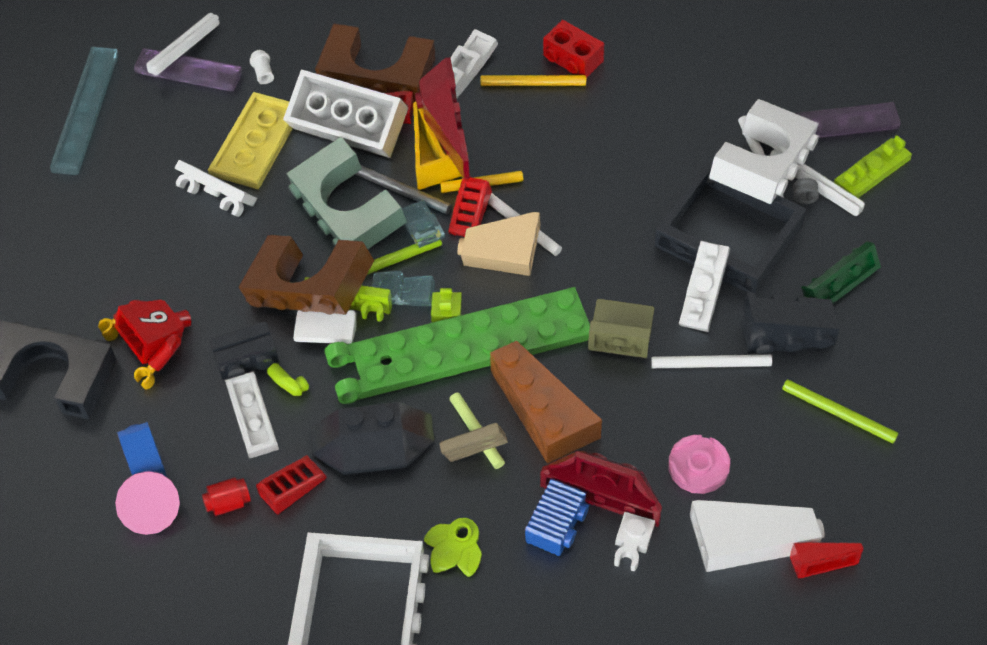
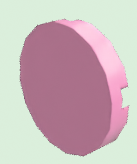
[668,435,730,494]
[115,471,180,535]

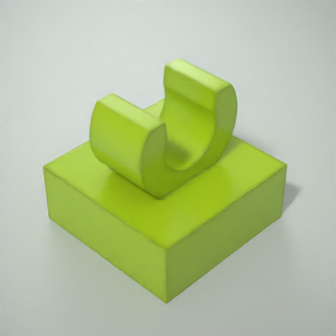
[431,288,462,323]

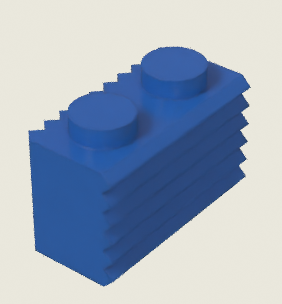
[525,478,589,556]

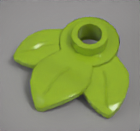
[424,518,482,577]

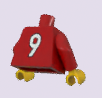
[98,299,192,389]

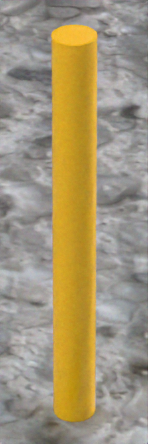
[481,75,586,86]

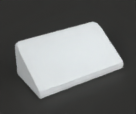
[293,310,356,344]

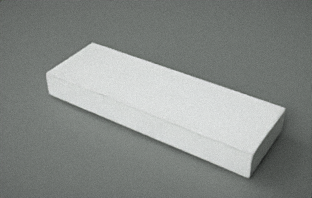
[225,371,279,459]

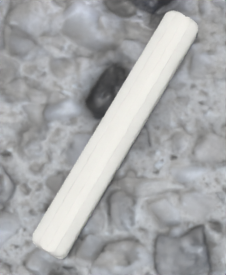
[146,13,219,76]
[770,149,865,216]

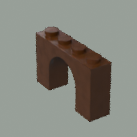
[315,23,435,102]
[238,235,374,315]

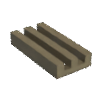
[439,423,508,462]

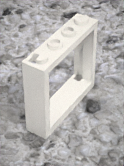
[288,532,429,645]

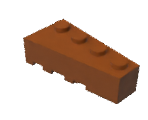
[490,341,602,464]

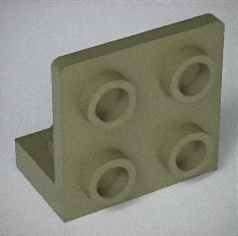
[588,299,654,358]

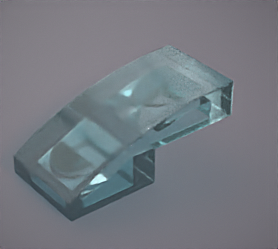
[402,200,445,248]
[372,271,435,306]

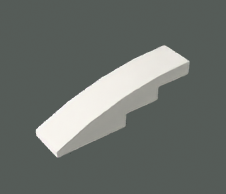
[451,29,498,98]

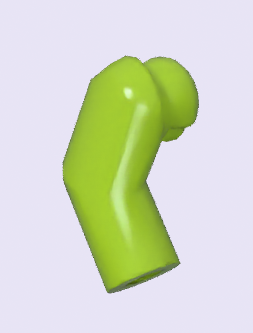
[267,363,309,396]

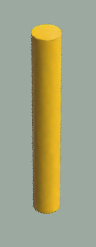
[440,171,523,193]

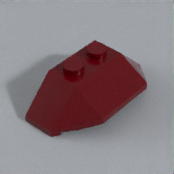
[540,451,662,527]

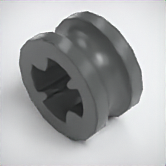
[793,178,819,204]

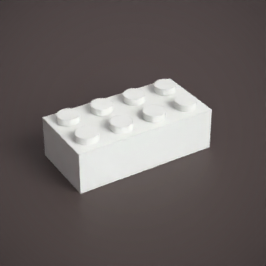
[283,69,408,158]

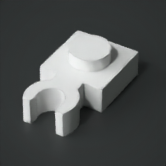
[614,512,655,571]

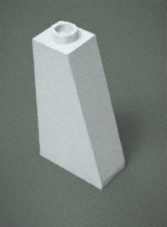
[690,500,825,572]

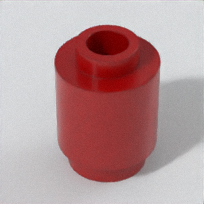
[202,477,251,516]

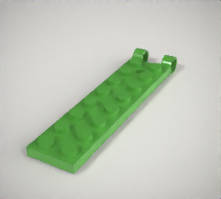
[325,287,590,404]

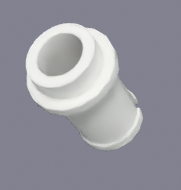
[250,50,274,84]

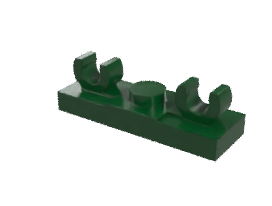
[801,241,881,304]

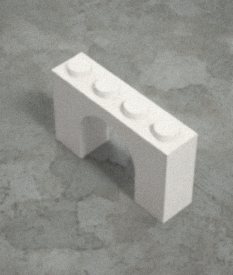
[709,99,819,204]

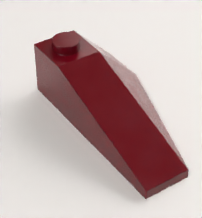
[415,57,470,179]

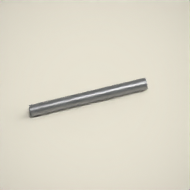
[355,165,452,214]

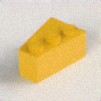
[413,102,468,190]

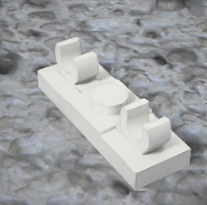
[175,160,257,217]
[679,241,730,332]

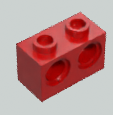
[543,20,604,78]

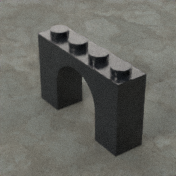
[0,320,117,419]

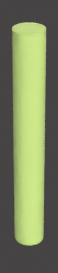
[450,392,505,469]

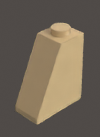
[458,212,541,276]

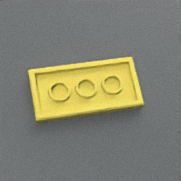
[208,92,293,190]

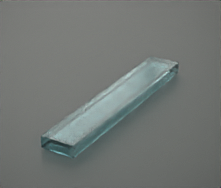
[50,47,118,175]

